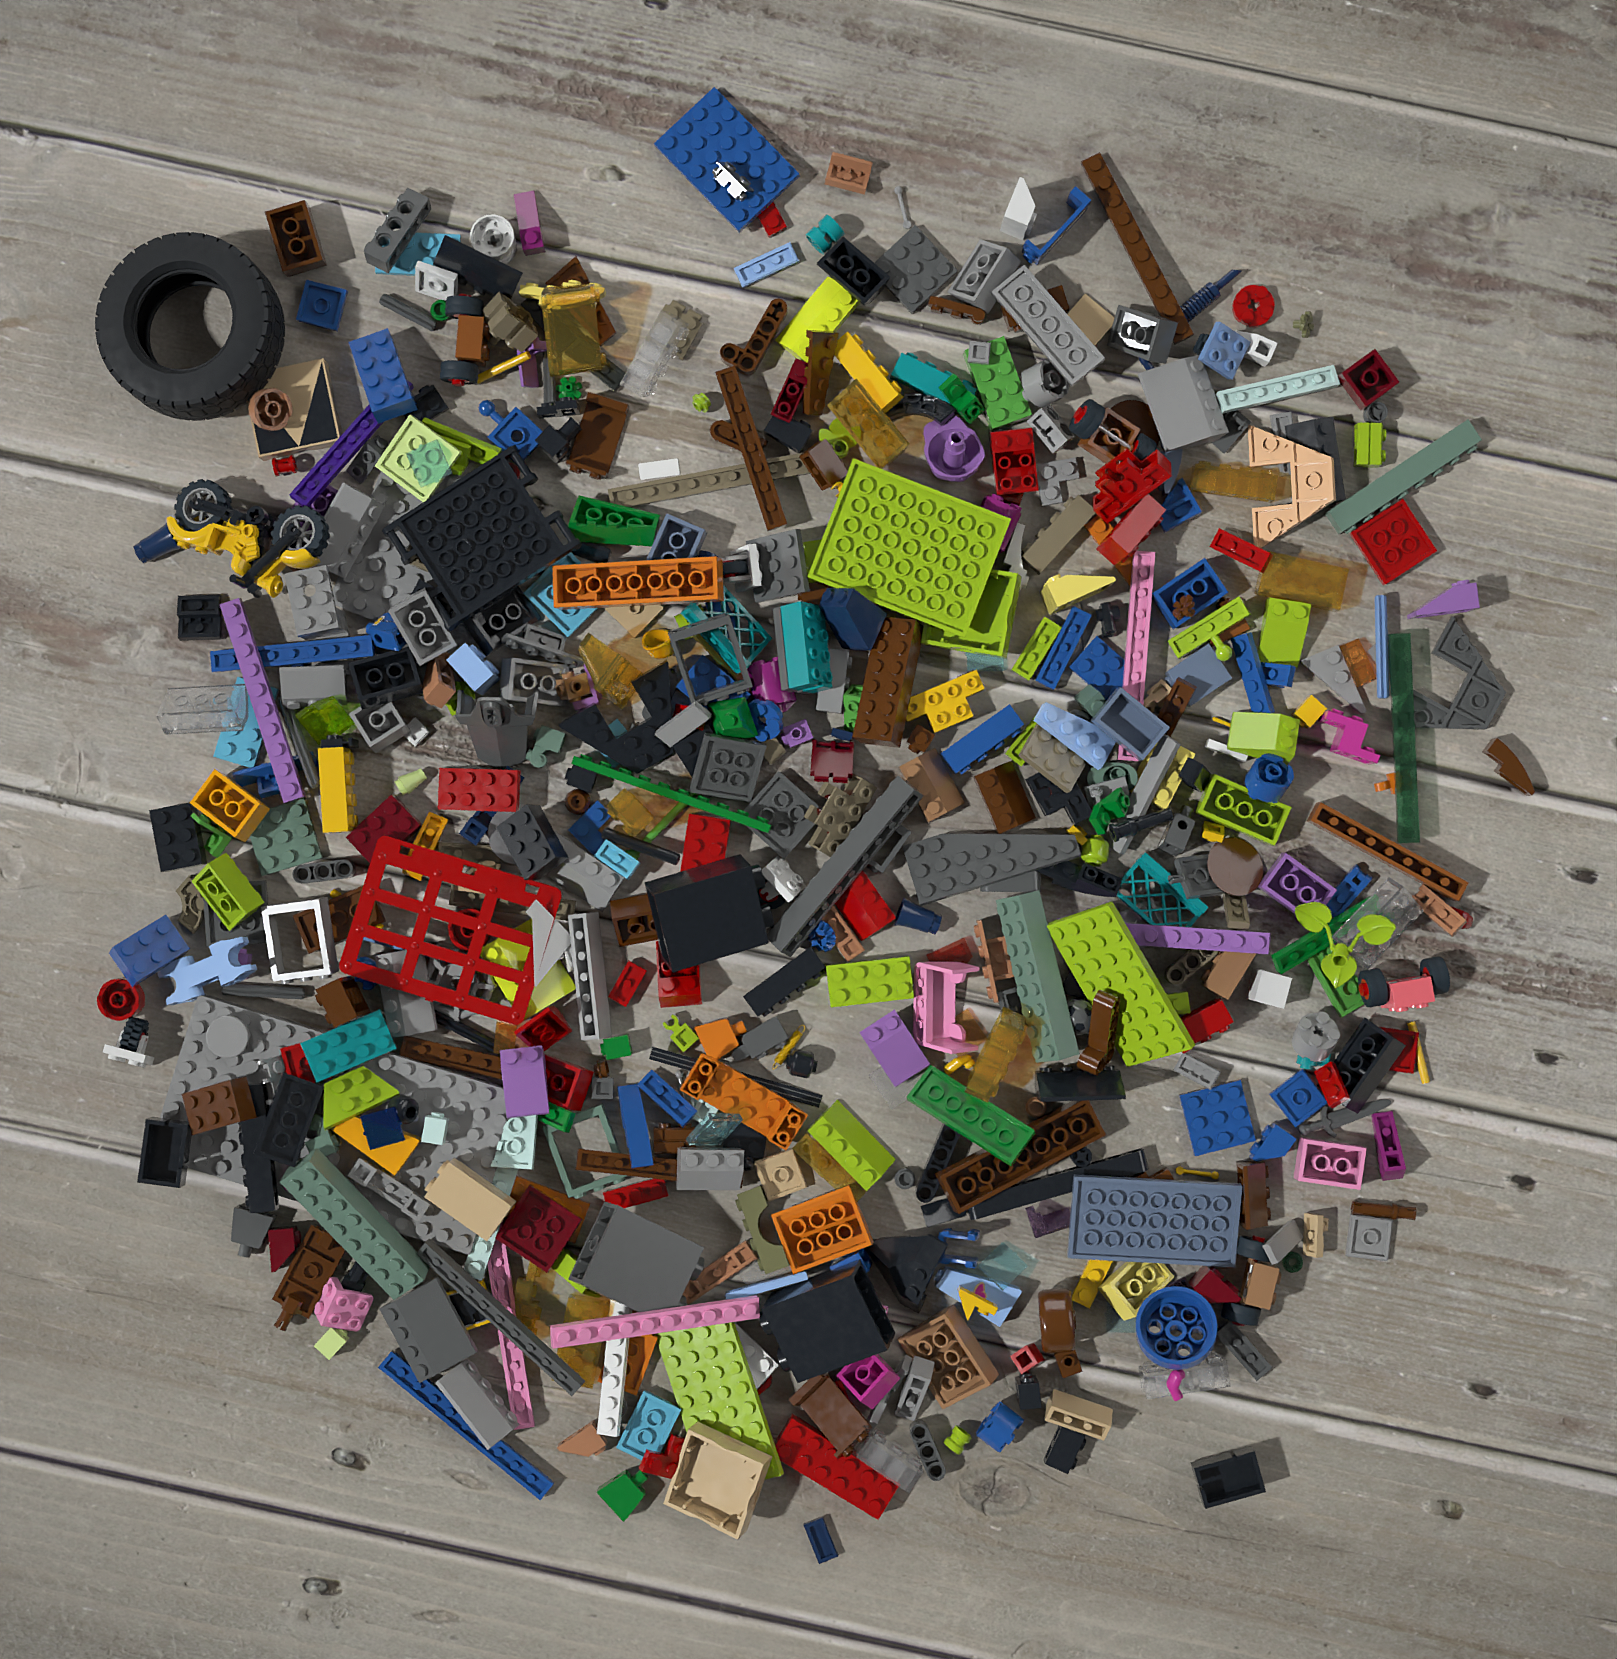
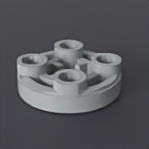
[206,1015,251,1058]

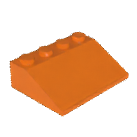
[771,1185,874,1274]

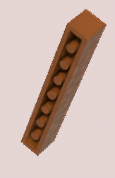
[1306,802,1469,901]

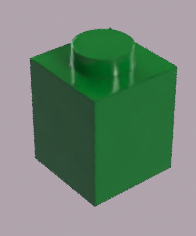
[600,1033,633,1060]

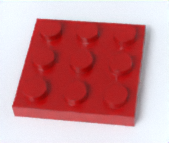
[1349,499,1437,586]

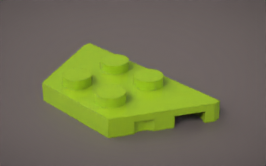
[323,1066,400,1131]

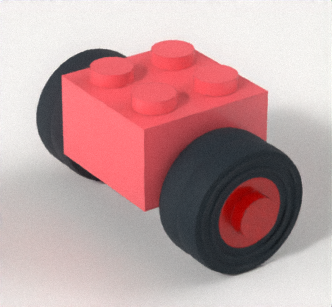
[1358,956,1450,1012]

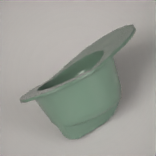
[1087,760,1138,790]

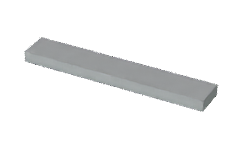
[1107,734,1181,855]

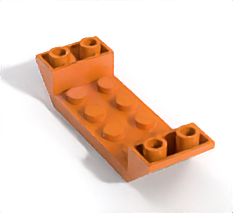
[680,1053,808,1150]

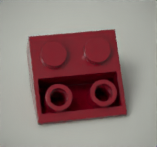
[1188,1266,1241,1303]

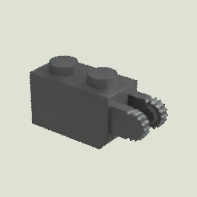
[732,1015,789,1061]

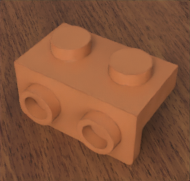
[825,152,873,195]

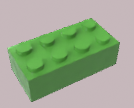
[963,336,1032,432]

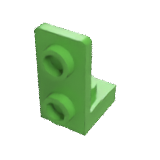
[843,684,863,733]
[191,813,232,858]

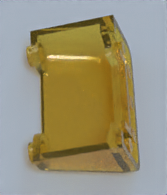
[541,284,606,377]

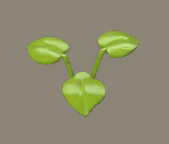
[1295,902,1396,988]

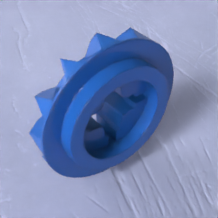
[807,920,836,952]

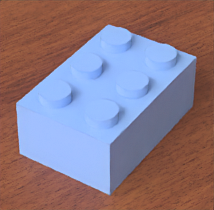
[446,643,500,695]

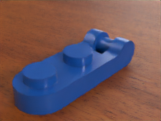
[1326,864,1372,917]

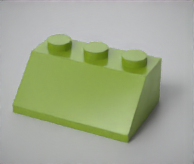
[191,853,265,931]

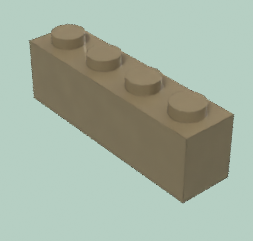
[1021,494,1095,575]

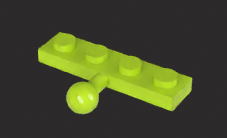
[1168,596,1251,661]

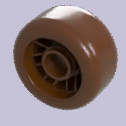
[1038,1288,1076,1353]

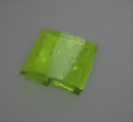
[295,696,355,745]

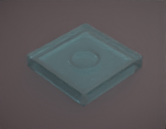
[686,1113,743,1145]

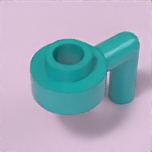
[1296,1054,1331,1070]

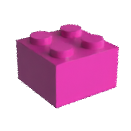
[837,1354,900,1409]

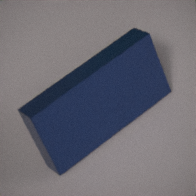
[803,1516,838,1564]

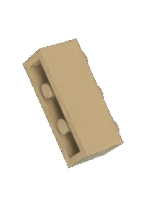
[1045,1389,1113,1441]

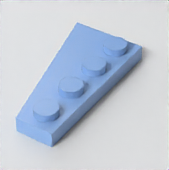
[1033,702,1116,770]

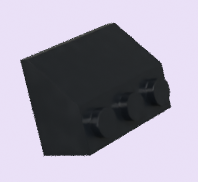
[817,236,890,305]

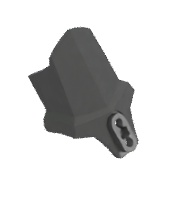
[455,690,539,770]

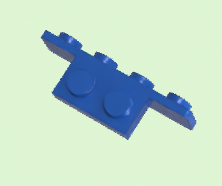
[232,751,319,799]

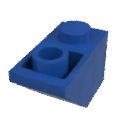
[1249,1122,1296,1161]

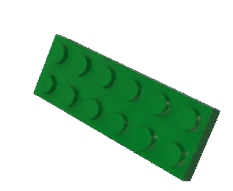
[907,1064,1035,1166]

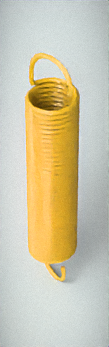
[772,1025,805,1070]

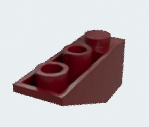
[770,358,808,423]

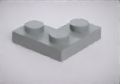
[1036,457,1079,507]

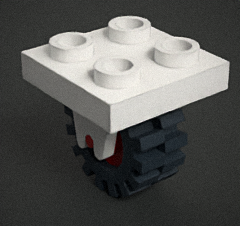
[103,1017,154,1068]

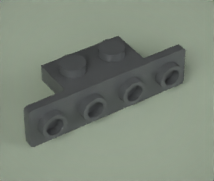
[501,624,585,668]

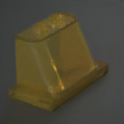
[578,633,643,710]

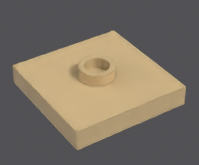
[605,605,664,638]
[754,1147,807,1202]

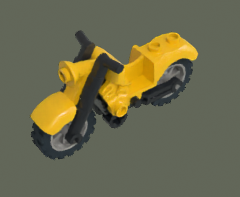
[166,479,330,598]

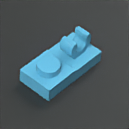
[594,839,641,880]

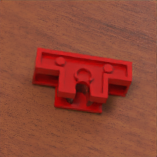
[1093,448,1172,524]

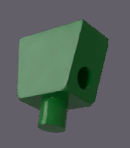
[596,1470,649,1522]

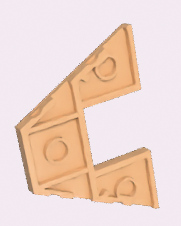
[1248,425,1336,548]

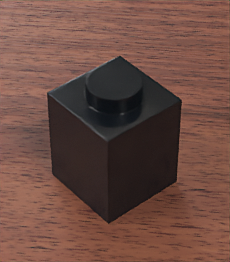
[564,765,598,793]

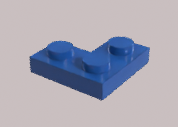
[568,800,613,855]

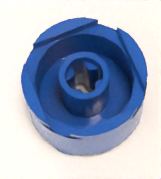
[1245,754,1294,803]
[976,1401,1024,1453]

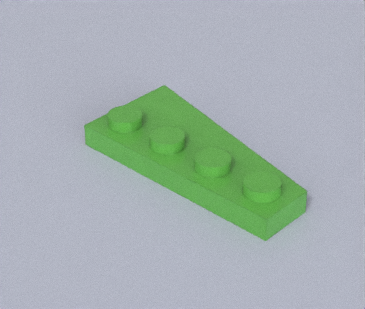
[1307,946,1364,1017]

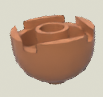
[248,388,293,431]

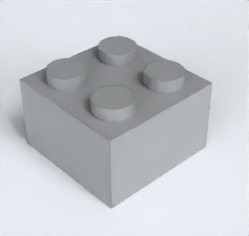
[349,702,411,754]

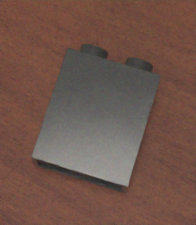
[568,1201,704,1312]

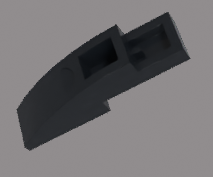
[1036,861,1123,897]

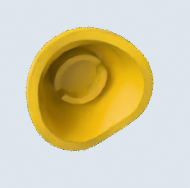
[642,629,674,659]

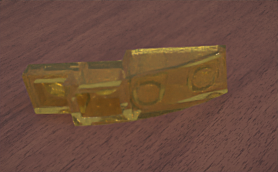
[792,1133,867,1202]
[515,1261,542,1336]

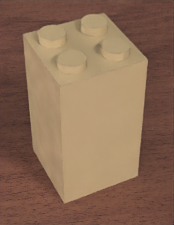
[424,1157,516,1241]

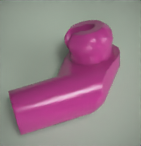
[1166,1370,1185,1401]

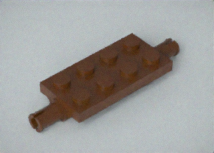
[272,1224,346,1331]

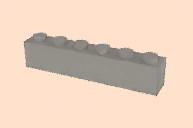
[568,912,612,1041]

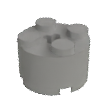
[1021,359,1069,407]
[1292,1012,1340,1062]

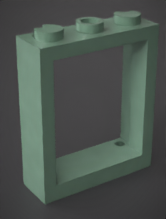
[542,1103,627,1199]

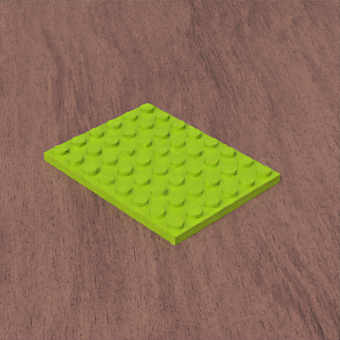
[808,458,1011,638]

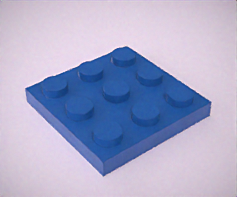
[1179,1080,1256,1156]

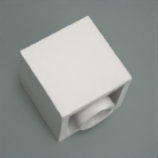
[1246,968,1292,1009]

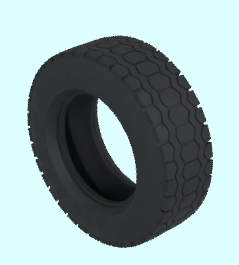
[95,232,285,421]

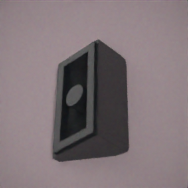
[571,542,612,563]
[921,1198,967,1228]

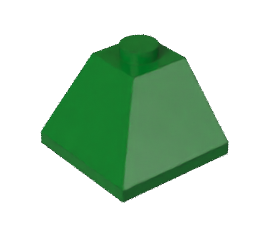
[707,697,758,739]

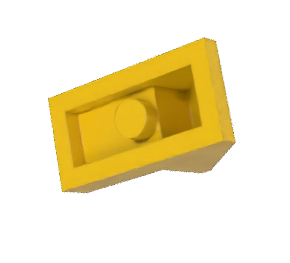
[957,1285,998,1321]

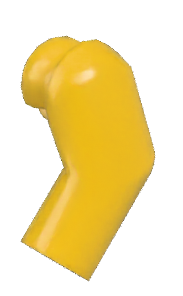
[943,1054,975,1075]

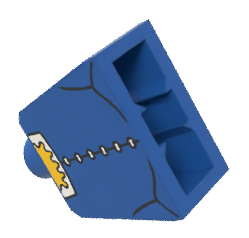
[366,613,407,651]

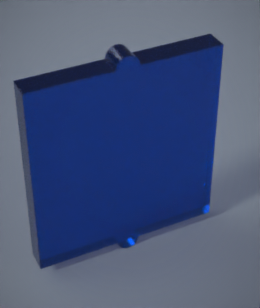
[360,1107,405,1150]

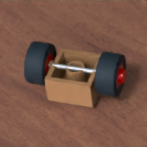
[1221,1235,1281,1326]

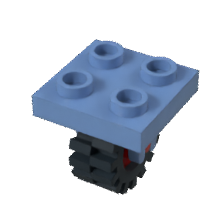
[1193,322,1250,380]

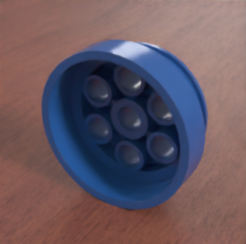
[1136,1286,1217,1370]

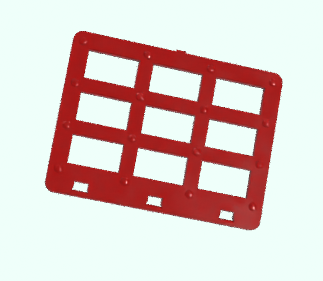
[339,836,562,1025]

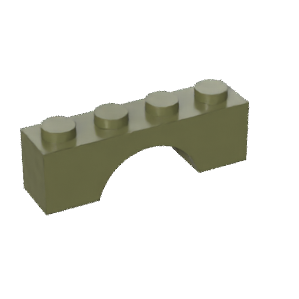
[735,1186,790,1274]

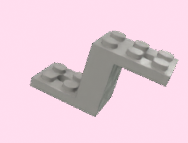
[284,565,355,675]

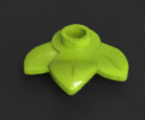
[819,417,859,459]

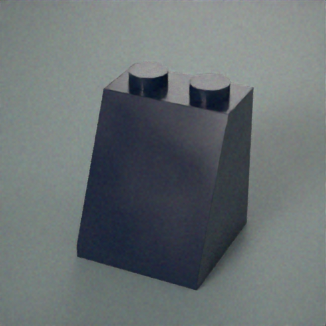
[819,588,887,650]

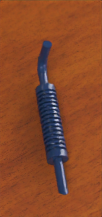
[1139,270,1242,370]

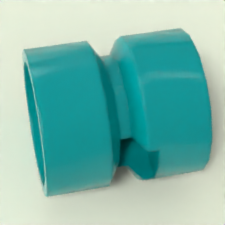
[805,214,845,255]

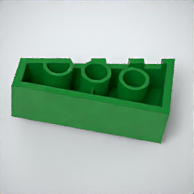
[568,495,660,547]

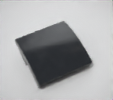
[177,595,222,641]

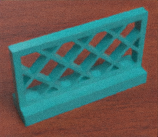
[681,585,772,674]
[1117,852,1208,927]

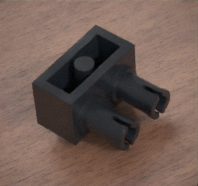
[535,417,582,463]

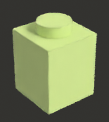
[314,1328,349,1360]

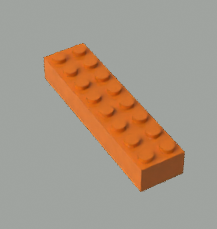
[552,556,724,610]

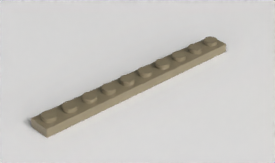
[608,452,810,507]

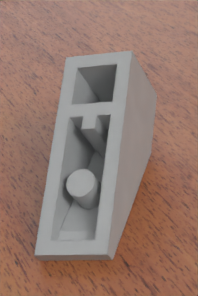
[894,1356,935,1421]

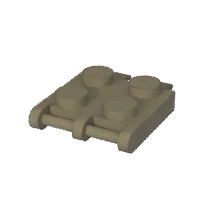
[646,300,702,361]

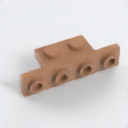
[973,920,1014,1003]

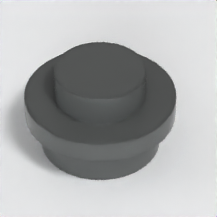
[894,1168,915,1189]

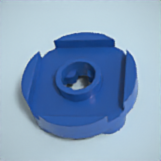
[748,699,784,742]

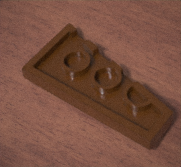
[545,256,616,347]
[803,330,839,415]

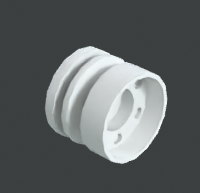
[470,214,517,265]

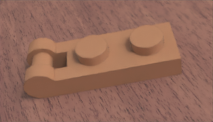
[1408,884,1467,937]

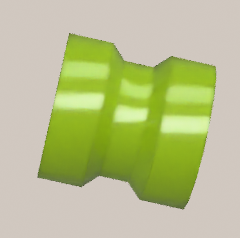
[944,1425,972,1455]

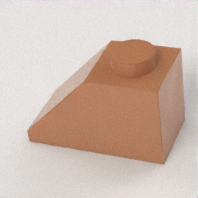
[557,1420,608,1457]

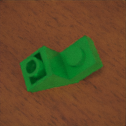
[938,373,985,424]
[1089,787,1130,835]

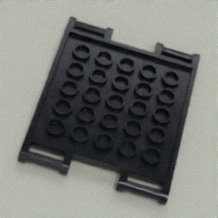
[382,445,582,632]

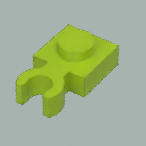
[663,1014,699,1052]

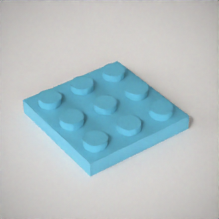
[524,552,598,638]

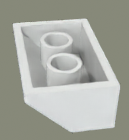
[1000,177,1037,240]

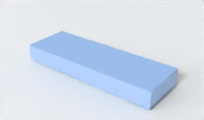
[734,242,799,288]

